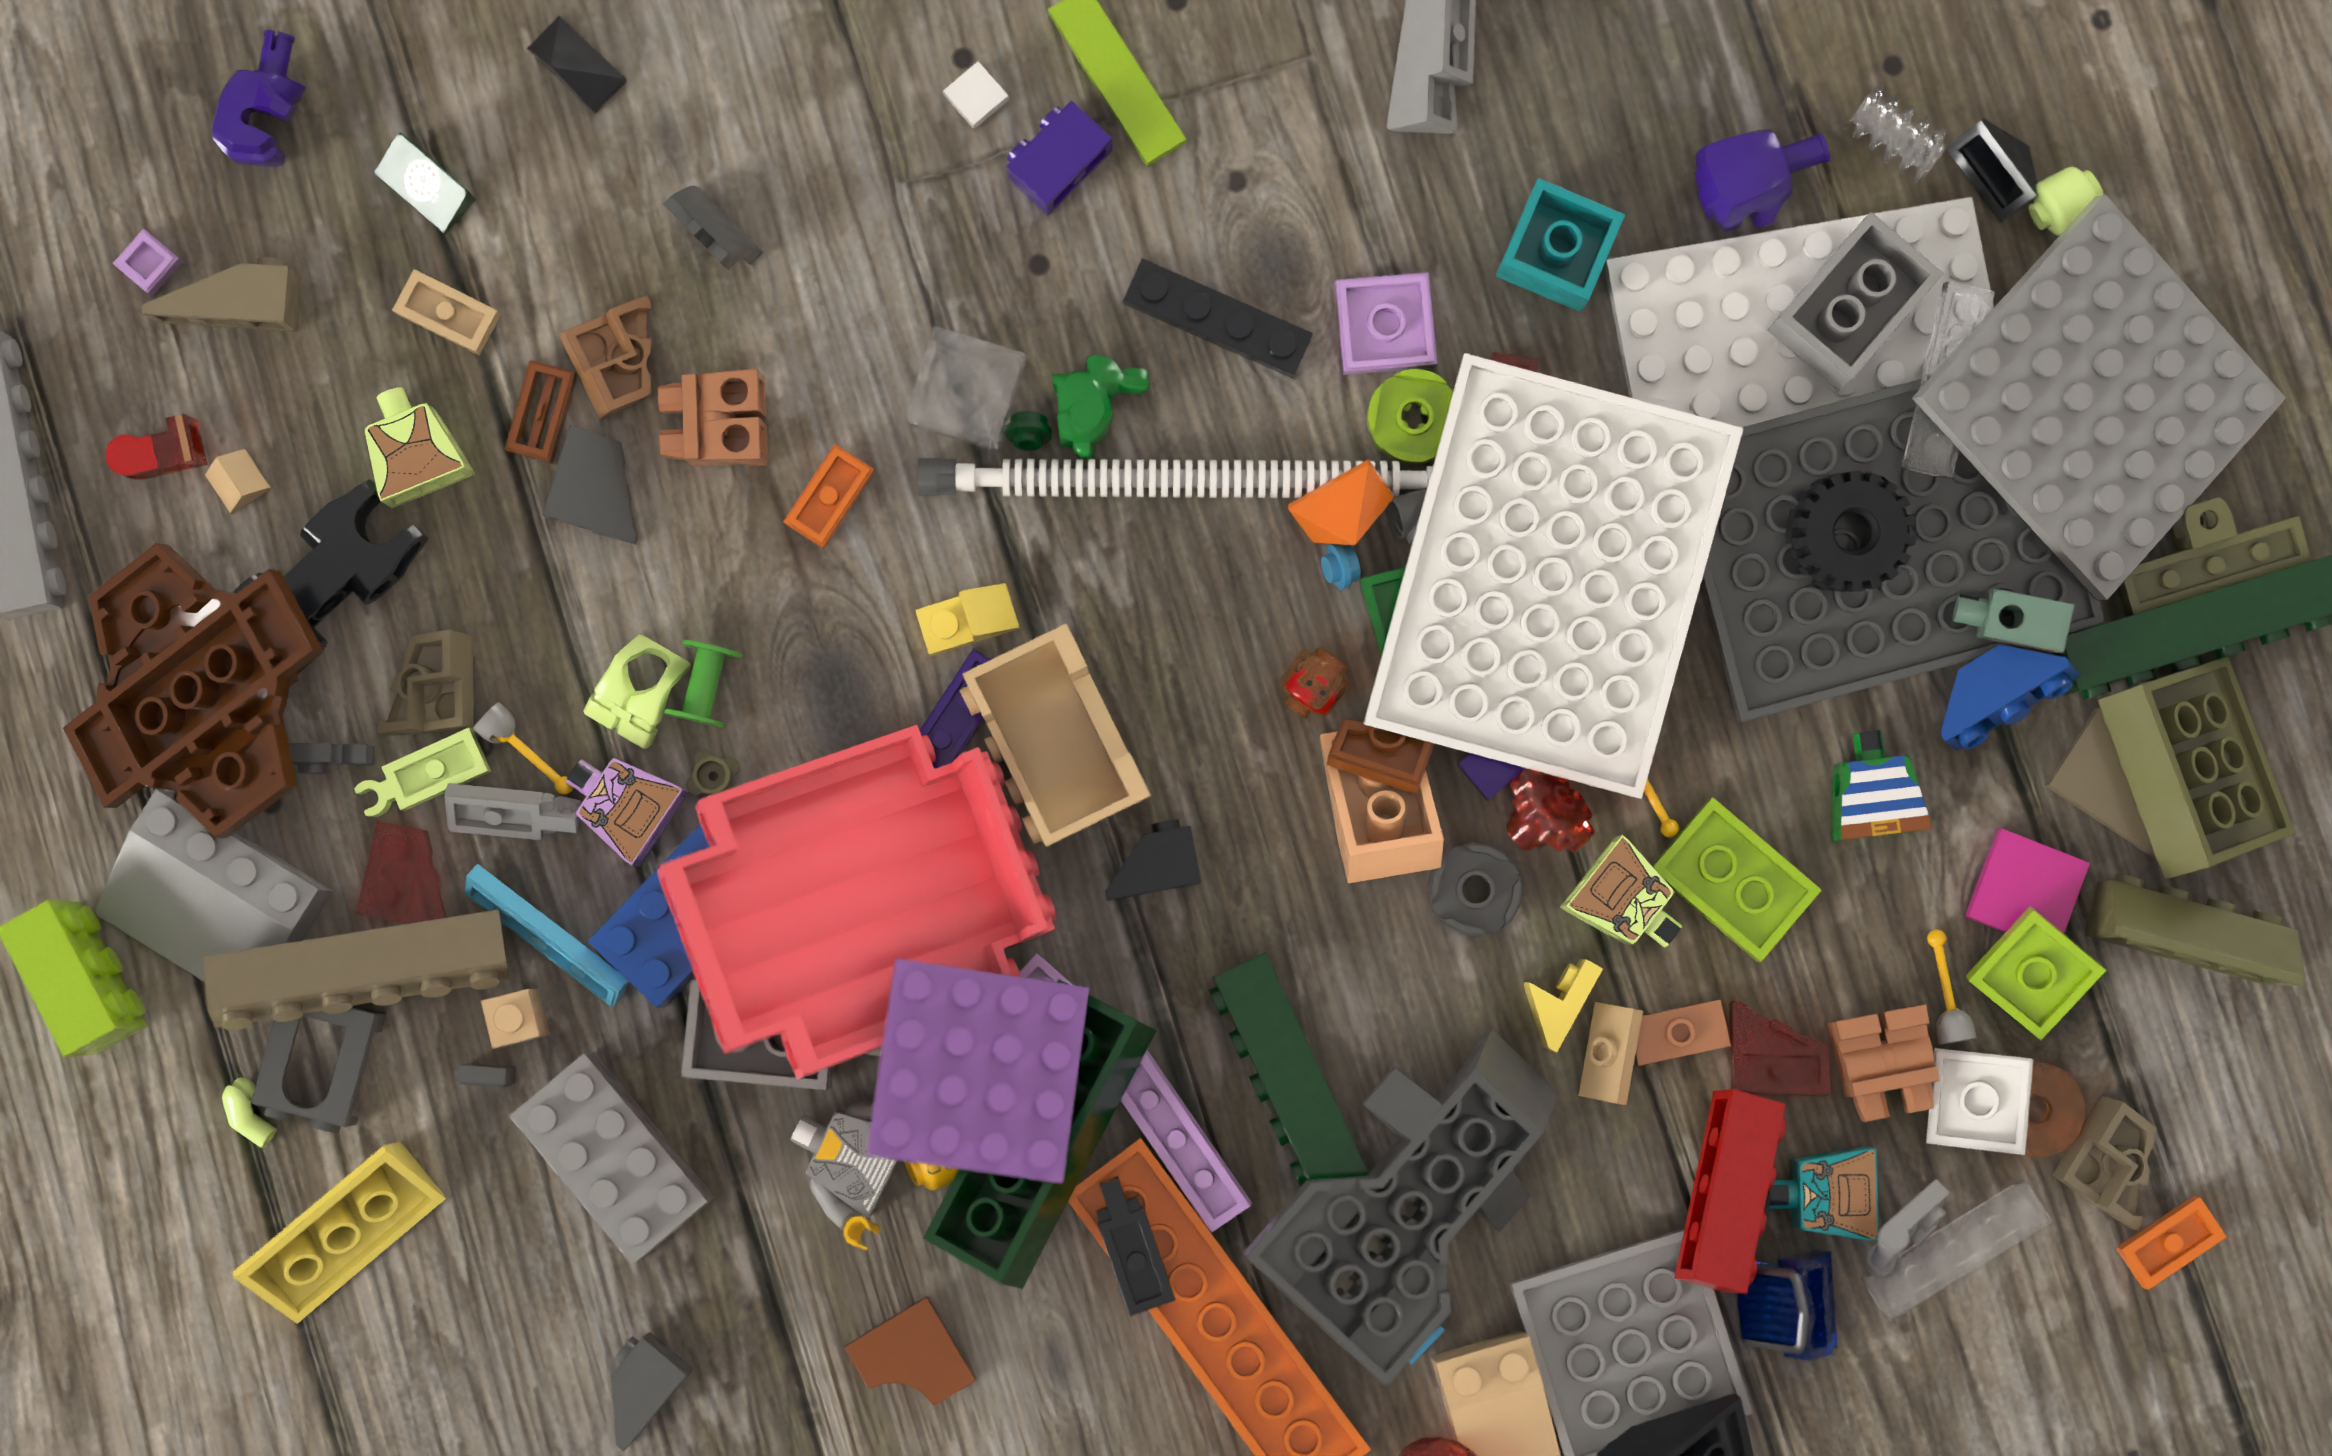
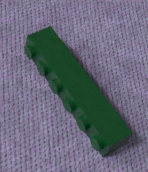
[2052,555,2332,700]
[1208,953,1369,1187]

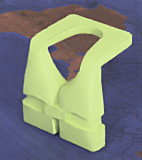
[583,634,691,749]

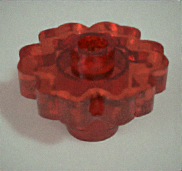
[1506,768,1595,852]

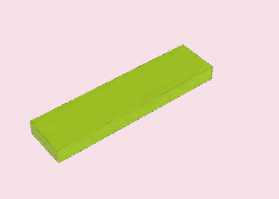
[1048,0,1186,167]

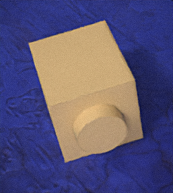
[481,988,550,1049]

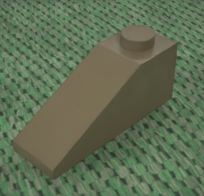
[142,257,301,331]

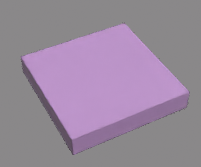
[1335,272,1437,375]

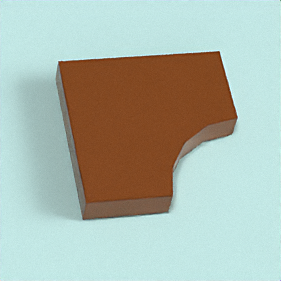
[1326,719,1435,795]
[844,1296,976,1406]

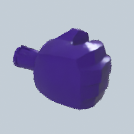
[212,30,306,167]
[1694,129,1830,231]

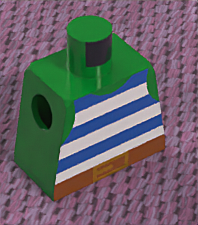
[1830,730,1932,842]

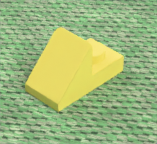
[915,583,1020,657]
[1524,959,1603,1053]

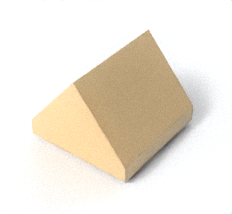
[205,449,272,514]

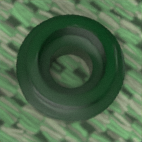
[1005,411,1052,451]

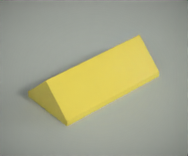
[232,1141,446,1324]

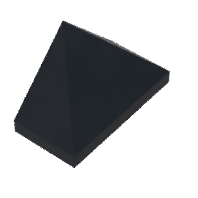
[527,16,627,113]
[1946,118,2038,222]

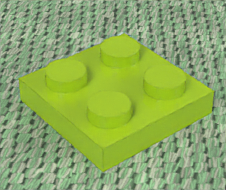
[1966,906,2107,1040]

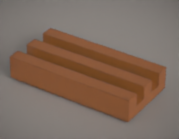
[504,360,578,464]

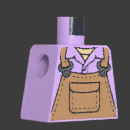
[566,758,690,867]

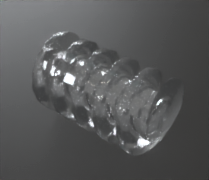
[1843,84,1949,184]

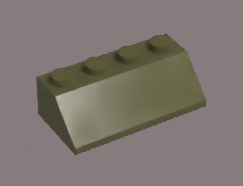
[2084,874,2305,986]

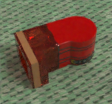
[105,414,207,480]

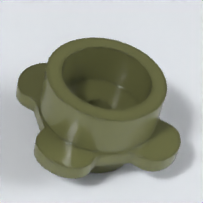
[687,750,740,796]

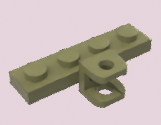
[2119,497,2312,615]

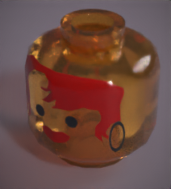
[1280,646,1350,719]

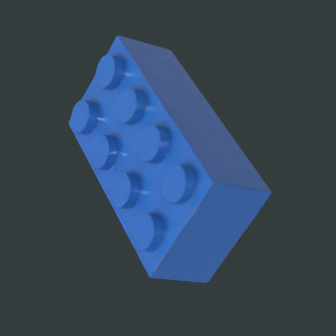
[587,824,710,1008]

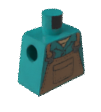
[1765,1146,1879,1241]

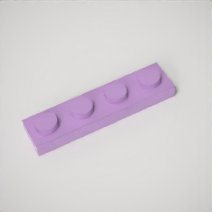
[1121,1050,1252,1233]

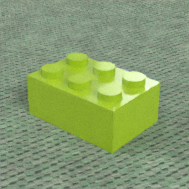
[0,900,147,1057]

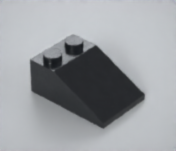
[1596,1393,1754,1456]

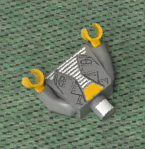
[790,1100,899,1250]

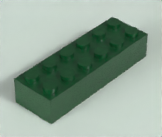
[923,979,1157,1289]

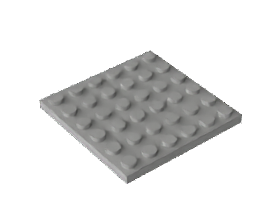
[1912,194,2286,600]

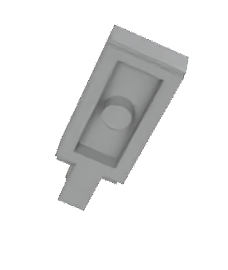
[444,783,581,840]

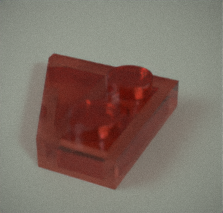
[356,820,448,924]
[1729,1001,1831,1097]

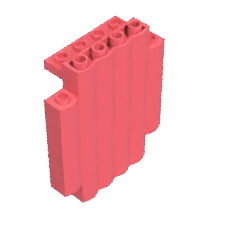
[657,725,1056,1080]

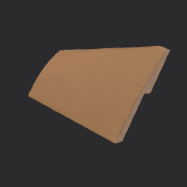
[559,295,651,420]

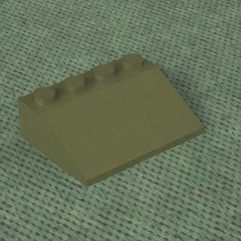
[2098,656,2296,880]

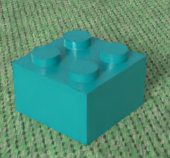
[1495,178,1625,312]

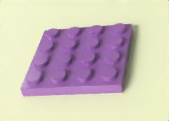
[866,958,1089,1184]

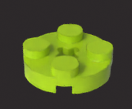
[1367,369,1453,465]

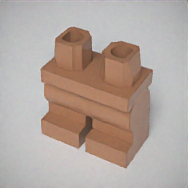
[658,368,768,467]
[1826,1004,1939,1122]

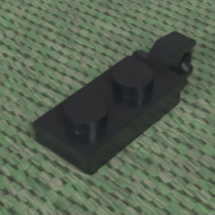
[1096,1176,1175,1316]

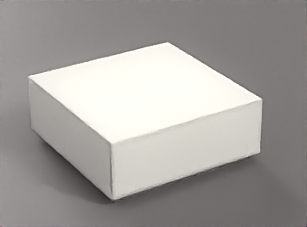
[943,61,1009,129]

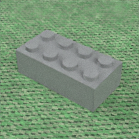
[509,1052,715,1265]

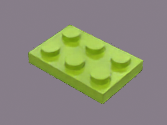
[1652,797,1822,962]

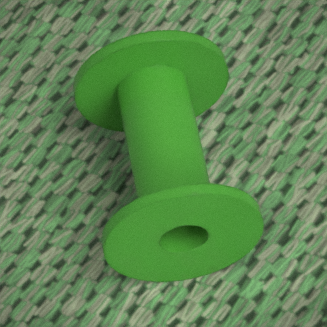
[664,639,743,728]

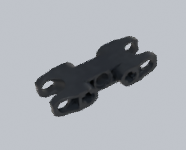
[233,479,429,674]

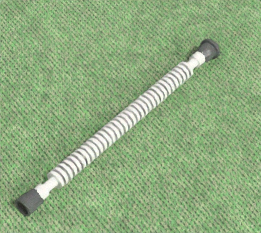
[917,458,1433,498]

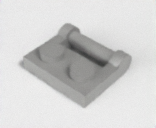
[1865,1179,1950,1277]

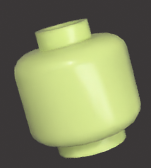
[2029,167,2103,236]

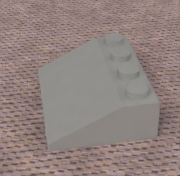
[94,789,333,981]

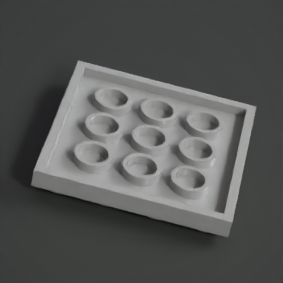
[1509,1228,1753,1456]

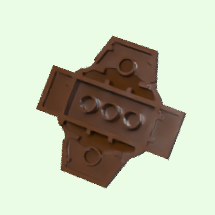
[63,543,323,838]

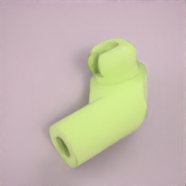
[222,1077,277,1148]

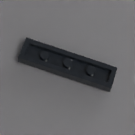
[1123,258,1313,379]

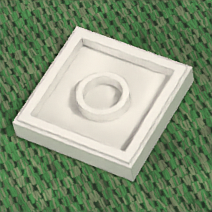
[1926,1048,2034,1155]

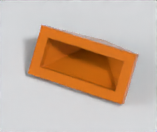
[1288,459,1393,545]

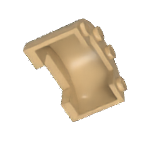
[960,623,1151,847]

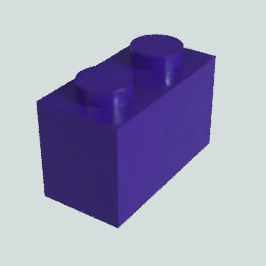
[1006,100,1112,216]

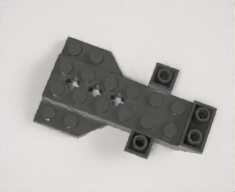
[1242,1028,1559,1387]

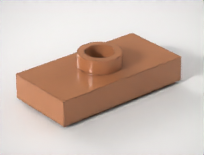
[1635,999,1731,1066]

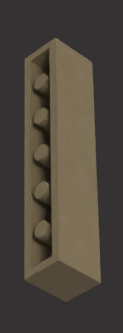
[202,909,510,1030]

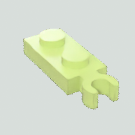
[354,728,491,817]

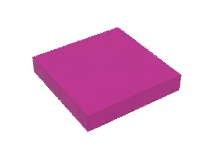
[1964,828,2090,933]

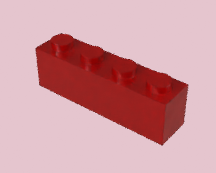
[1674,1089,1786,1294]

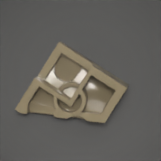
[2052,1096,2157,1231]

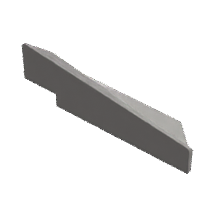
[1386,0,1476,134]

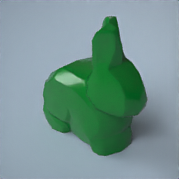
[1052,354,1150,459]

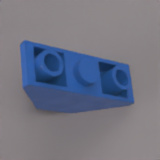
[1940,644,2081,751]

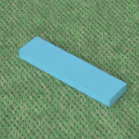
[464,864,628,1007]

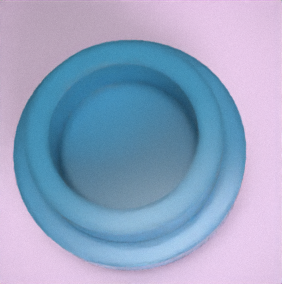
[1321,544,1360,590]

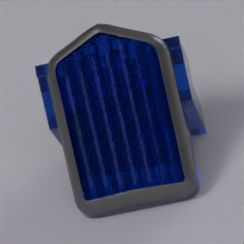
[1735,1251,1838,1361]

